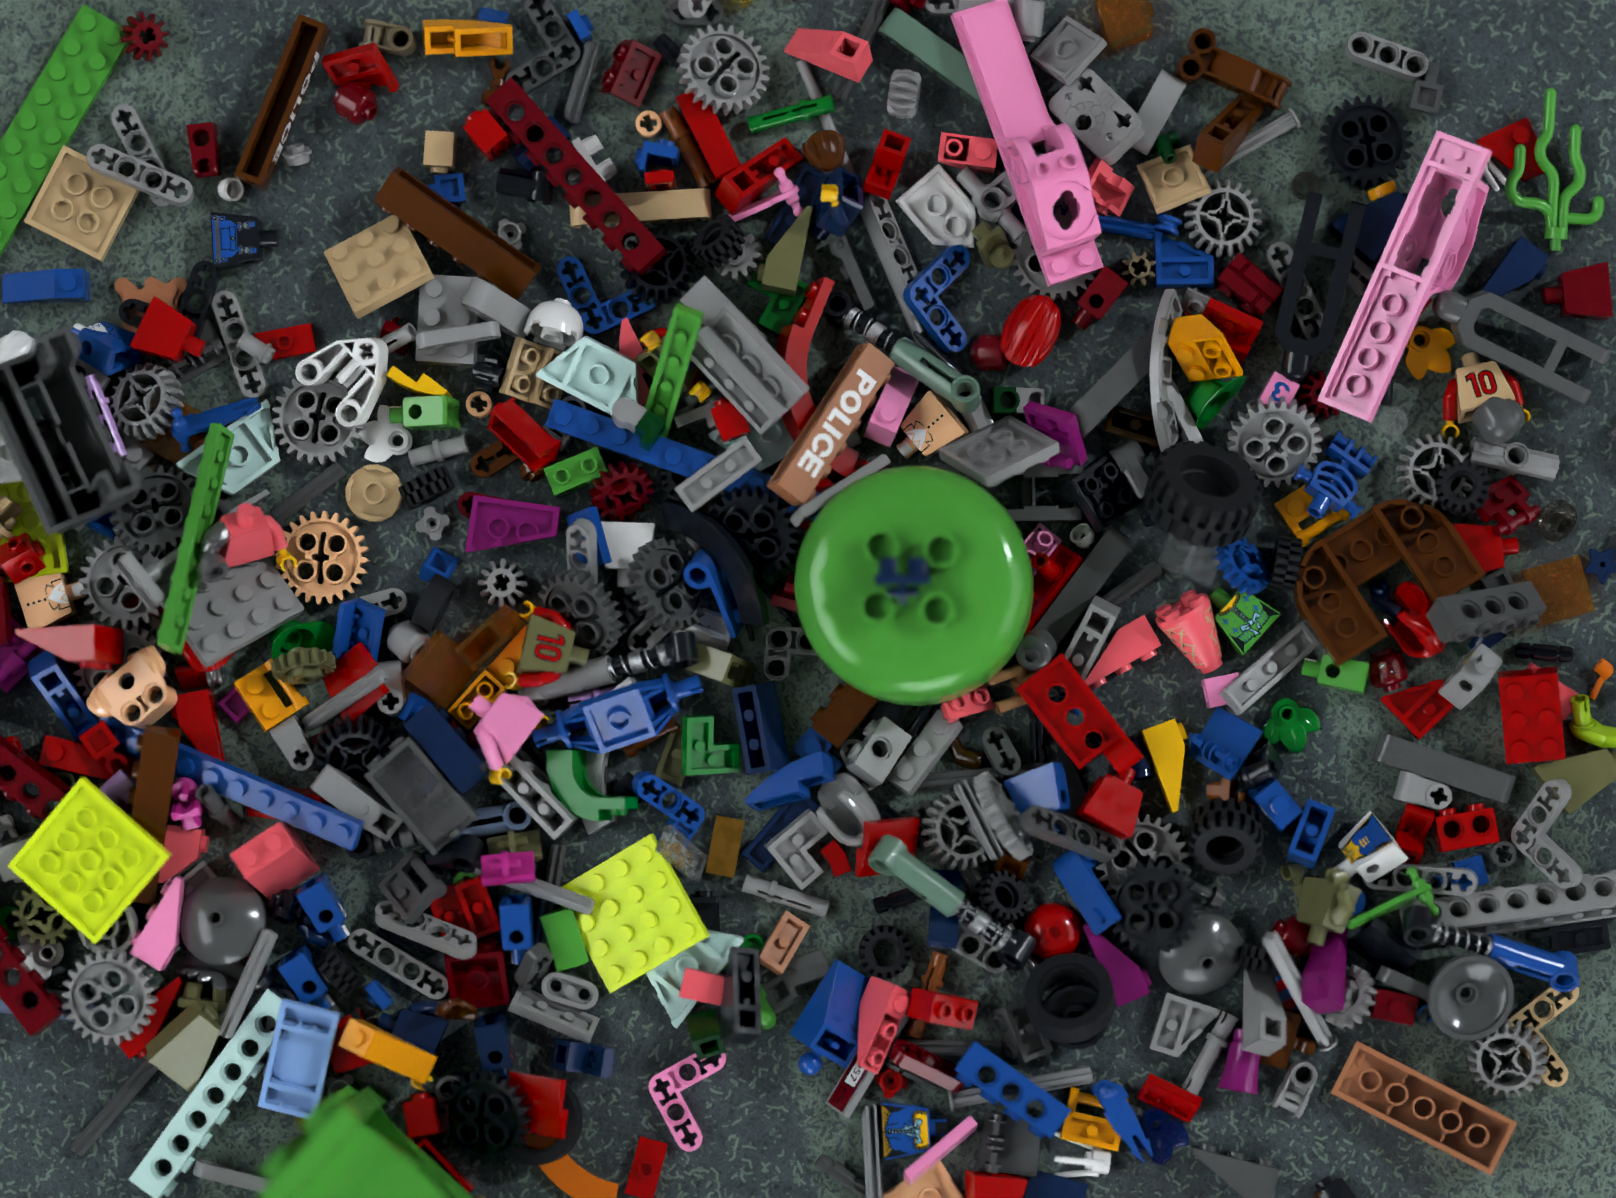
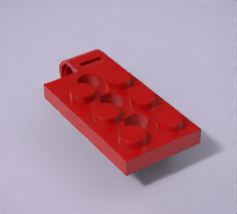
[1016,653,1144,775]

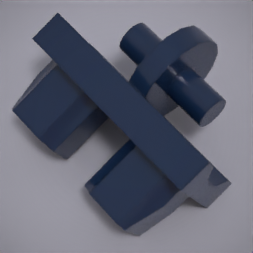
[875,557,931,606]

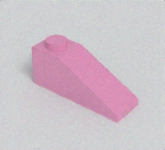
[864,366,919,448]

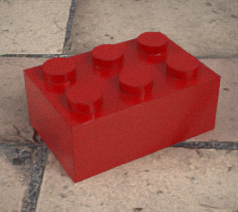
[1497,666,1566,764]

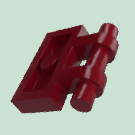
[1476,475,1542,537]

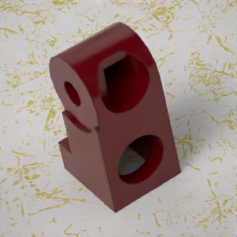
[186,122,221,179]

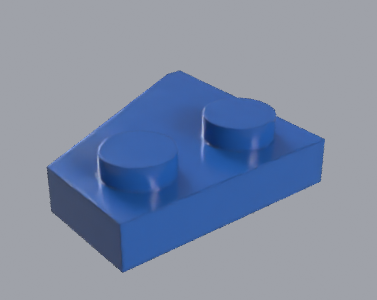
[1154,231,1214,288]

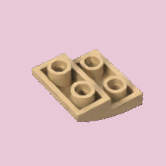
[499,337,563,410]

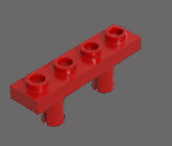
[1025,543,1085,632]

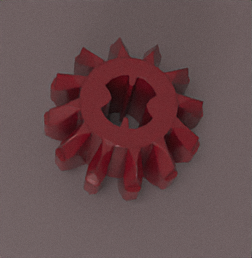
[119,12,169,62]
[1298,370,1340,420]

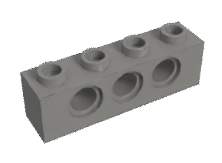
[479,747,580,840]

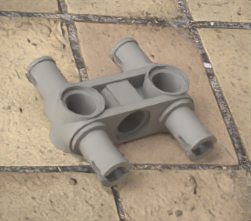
[956,149,1064,242]

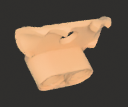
[86,645,177,729]

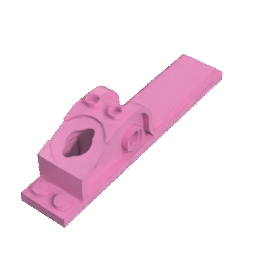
[951,0,1104,287]
[1317,131,1492,423]

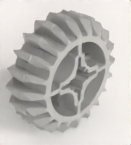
[1184,179,1262,258]
[108,362,185,441]
[1395,433,1472,512]
[920,792,996,871]
[1467,1019,1548,1098]

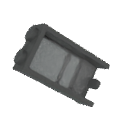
[364,735,480,856]

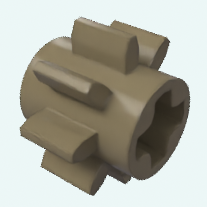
[1121,251,1156,287]

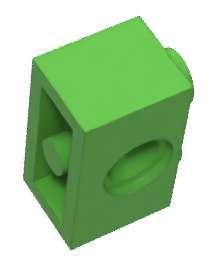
[544,446,608,498]

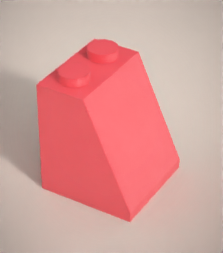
[229,821,320,900]

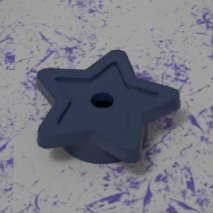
[1583,548,1616,584]

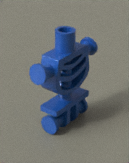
[1293,430,1378,520]

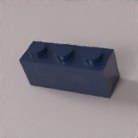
[732,681,789,775]
[403,702,490,795]

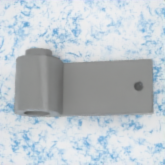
[956,0,1045,42]

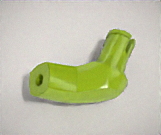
[1569,694,1616,749]

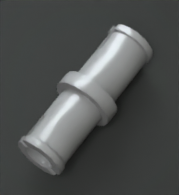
[408,434,469,468]

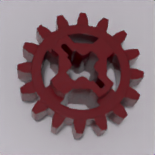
[589,461,654,522]

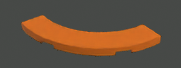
[524,1133,619,1198]

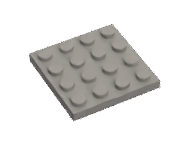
[155,557,305,668]

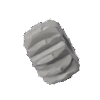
[887,69,922,119]
[478,559,528,608]

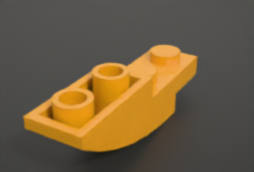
[448,625,527,731]

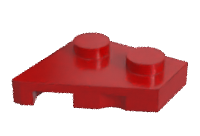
[322,42,399,93]
[1475,117,1544,182]
[1379,679,1454,740]

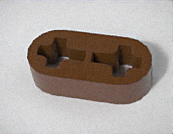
[471,440,519,478]

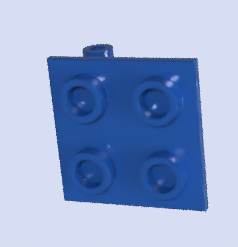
[1186,706,1263,781]

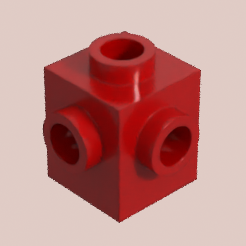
[0,532,46,584]

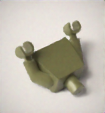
[1280,863,1361,947]

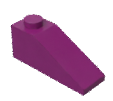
[1081,923,1152,1007]
[1301,928,1348,1014]

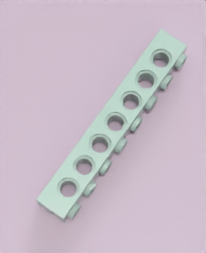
[128,987,287,1198]

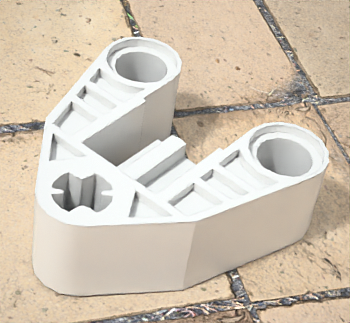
[295,338,388,427]

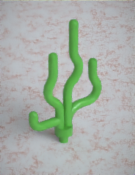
[1505,87,1604,251]

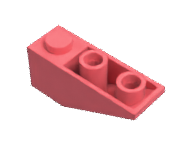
[784,28,873,83]
[1084,615,1161,690]
[857,976,911,1075]

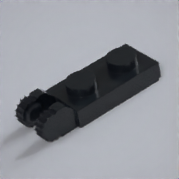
[1525,919,1611,954]

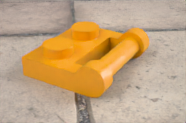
[1274,484,1350,548]
[233,658,310,733]
[1060,1087,1128,1151]

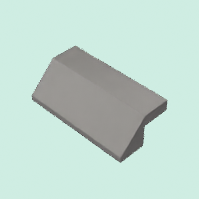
[691,303,810,435]

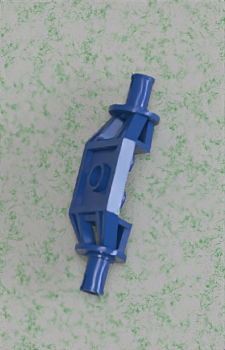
[532,673,704,754]

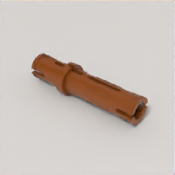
[659,106,716,189]
[905,950,951,1039]

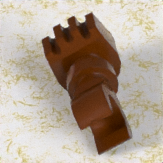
[481,56,511,107]

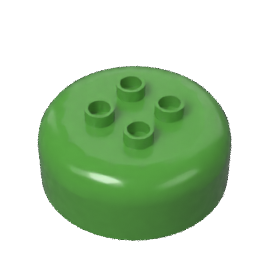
[795,466,1034,706]

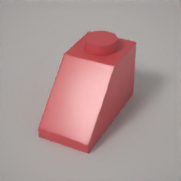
[158,824,210,883]

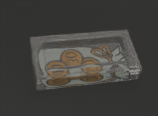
[655,825,708,882]

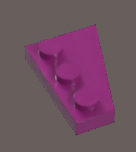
[465,495,561,553]

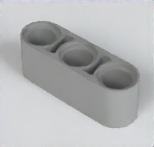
[1344,32,1429,82]
[1132,69,1187,155]
[461,277,532,339]
[950,923,1007,973]

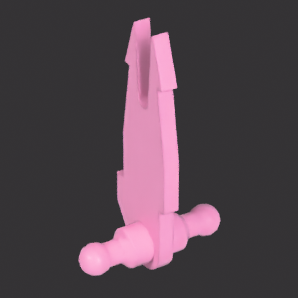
[728,167,804,222]

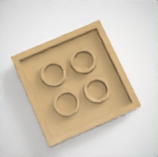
[23,145,139,262]
[324,215,435,319]

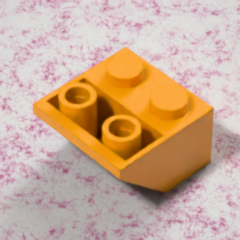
[1167,314,1244,382]

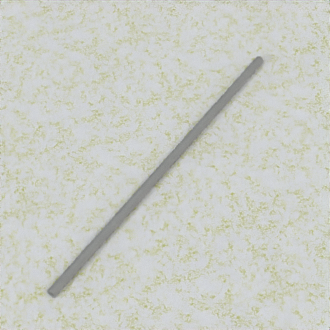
[796,60,967,436]

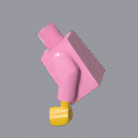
[469,693,549,785]

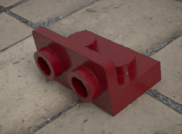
[601,40,662,107]

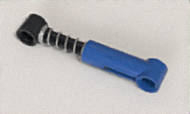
[1402,905,1580,992]

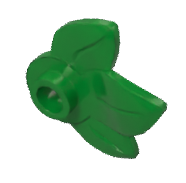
[1263,698,1320,753]

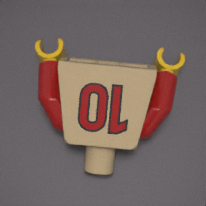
[1441,352,1531,439]

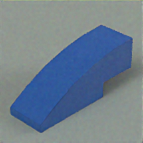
[745,751,836,812]

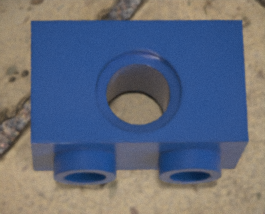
[1286,799,1336,869]

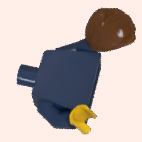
[802,130,864,240]
[376,998,478,1092]

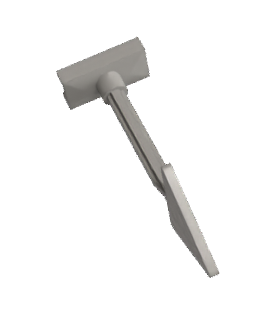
[114,489,270,612]

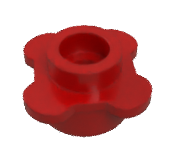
[874,1067,908,1098]

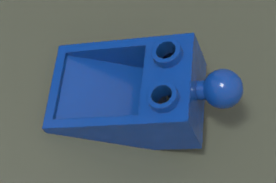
[789,959,870,1076]

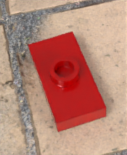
[644,169,676,191]
[254,323,317,361]
[1137,1073,1203,1123]
[625,1136,668,1198]

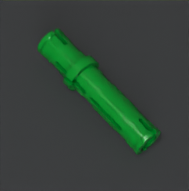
[747,94,836,135]

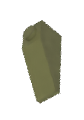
[757,206,813,297]

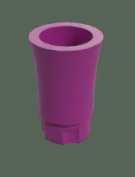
[1217,1028,1261,1095]

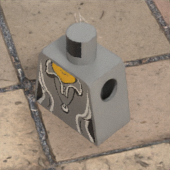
[1438,643,1503,710]

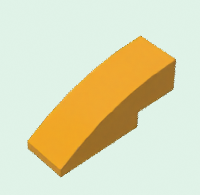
[422,19,513,57]

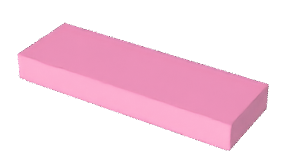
[903,1116,978,1186]

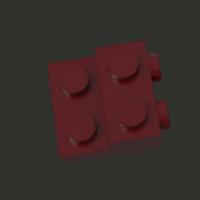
[444,938,511,1008]

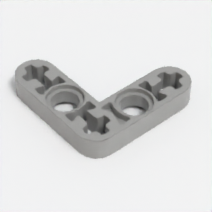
[1511,778,1582,889]

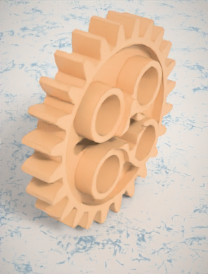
[274,511,370,605]

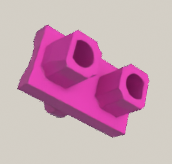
[170,778,205,830]
[481,851,535,886]

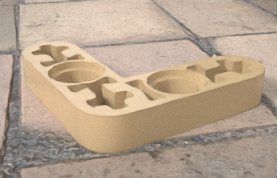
[1507,985,1579,1087]

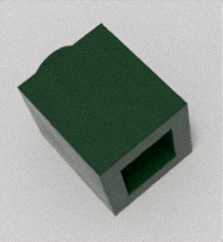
[686,1008,726,1060]

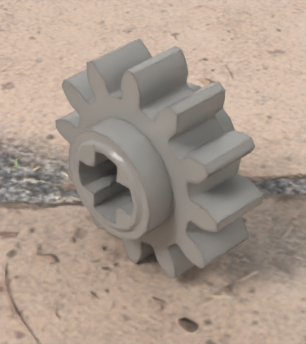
[714,234,765,284]

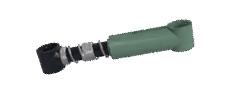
[824,290,981,414]
[868,835,1037,971]

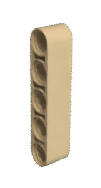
[569,188,712,228]

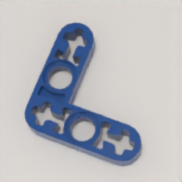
[903,245,970,353]
[557,256,660,336]
[632,771,705,867]

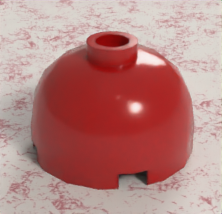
[1023,902,1082,959]

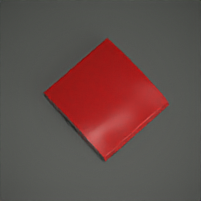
[1202,297,1264,366]
[323,641,389,721]
[855,816,920,877]
[429,875,501,939]
[509,1072,568,1139]

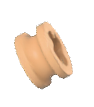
[636,111,662,138]
[466,391,493,418]

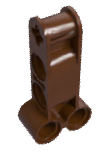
[1175,28,1292,111]

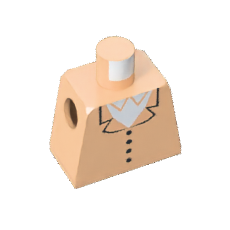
[896,390,970,459]
[13,573,87,628]

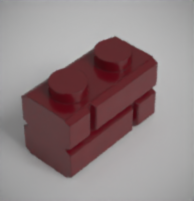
[1215,252,1284,318]

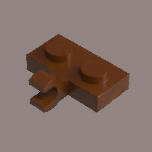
[1259,1007,1316,1070]

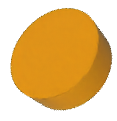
[1367,180,1397,202]

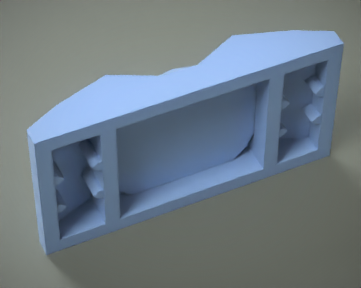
[258,998,340,1119]

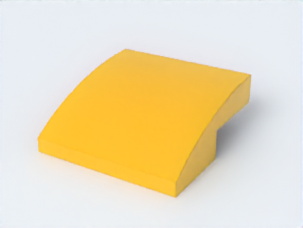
[386,366,452,397]

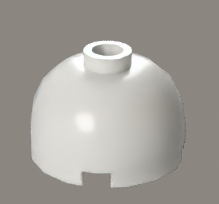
[524,298,584,351]

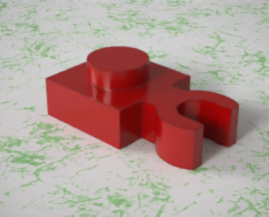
[79,719,128,774]

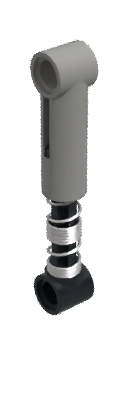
[517,631,700,707]

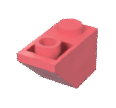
[937,132,998,174]

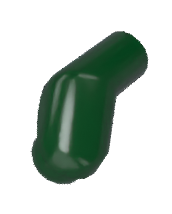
[1155,130,1180,164]

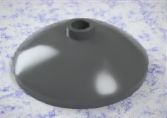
[180,877,266,965]
[1157,912,1243,995]
[1427,954,1514,1041]

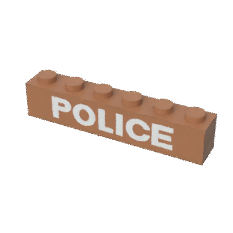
[766,342,895,506]

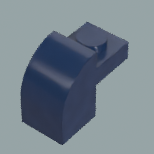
[552,1038,615,1078]

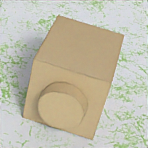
[423,130,457,175]

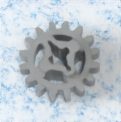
[1321,965,1377,1029]

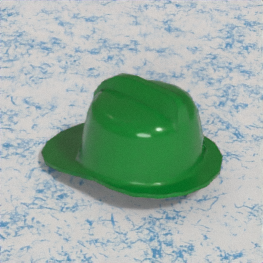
[1185,375,1246,429]
[269,619,335,659]

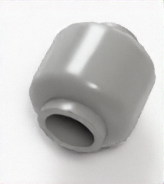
[387,620,430,664]

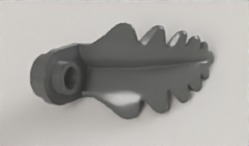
[175,951,274,992]

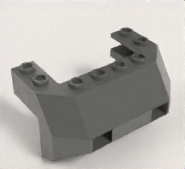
[0,326,143,535]

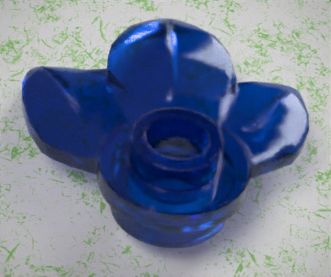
[1132,1109,1189,1165]

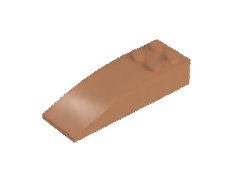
[1331,1041,1518,1176]

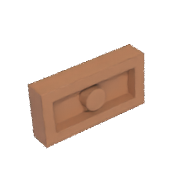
[759,910,810,976]

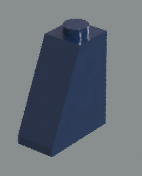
[1326,191,1408,265]

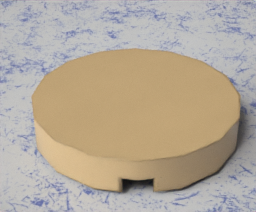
[345,464,403,522]

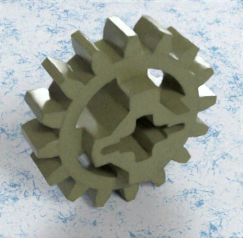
[271,647,336,685]
[12,889,75,947]

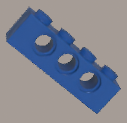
[953,1040,1071,1140]

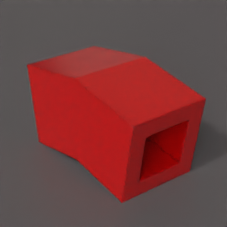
[820,839,852,877]

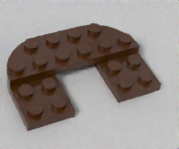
[1294,499,1486,667]

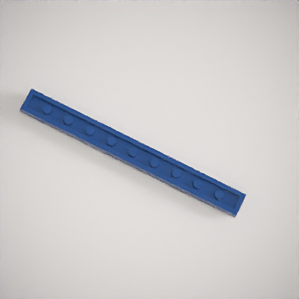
[545,399,821,522]
[99,716,364,851]

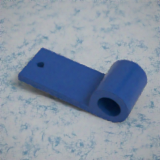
[683,549,745,638]
[1053,841,1122,936]

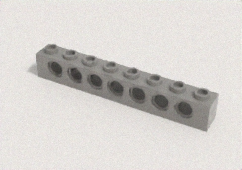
[1396,870,1616,944]

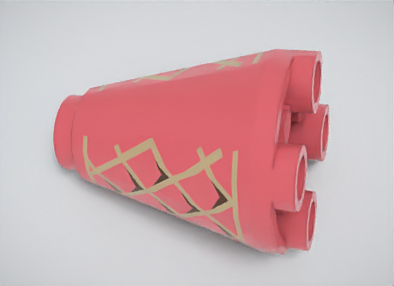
[1155,589,1223,674]

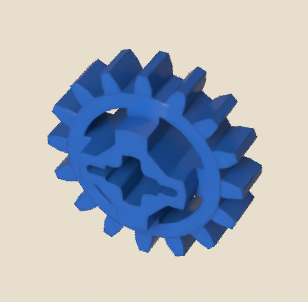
[1215,537,1270,596]

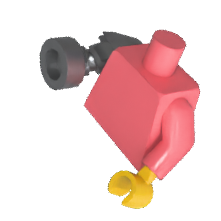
[197,503,297,583]

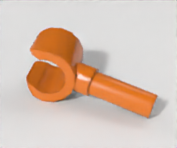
[1589,658,1614,700]

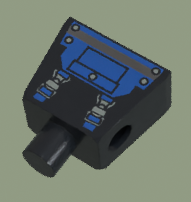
[210,212,279,271]

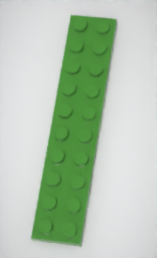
[0,4,128,257]

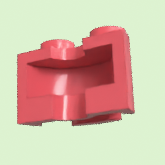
[1088,159,1135,217]

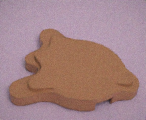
[114,277,187,357]

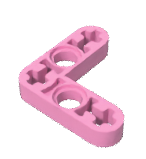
[649,1052,726,1152]

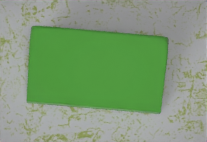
[539,907,589,972]

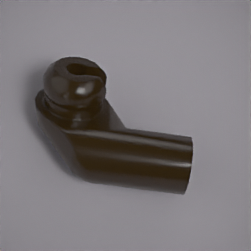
[948,736,986,770]

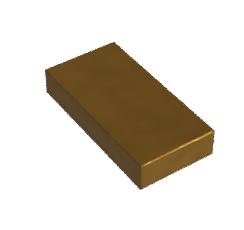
[705,815,745,878]

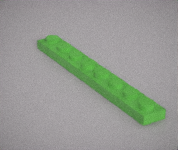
[157,423,235,654]

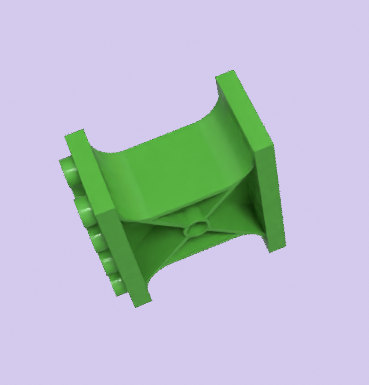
[258,1084,474,1198]

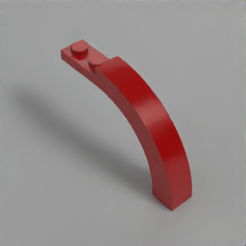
[776,277,860,481]

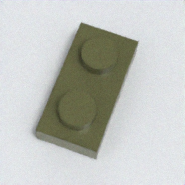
[655,723,686,786]

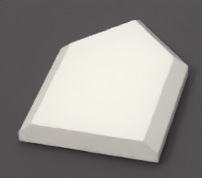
[895,164,977,248]

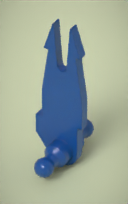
[171,397,262,453]
[1091,1080,1153,1163]

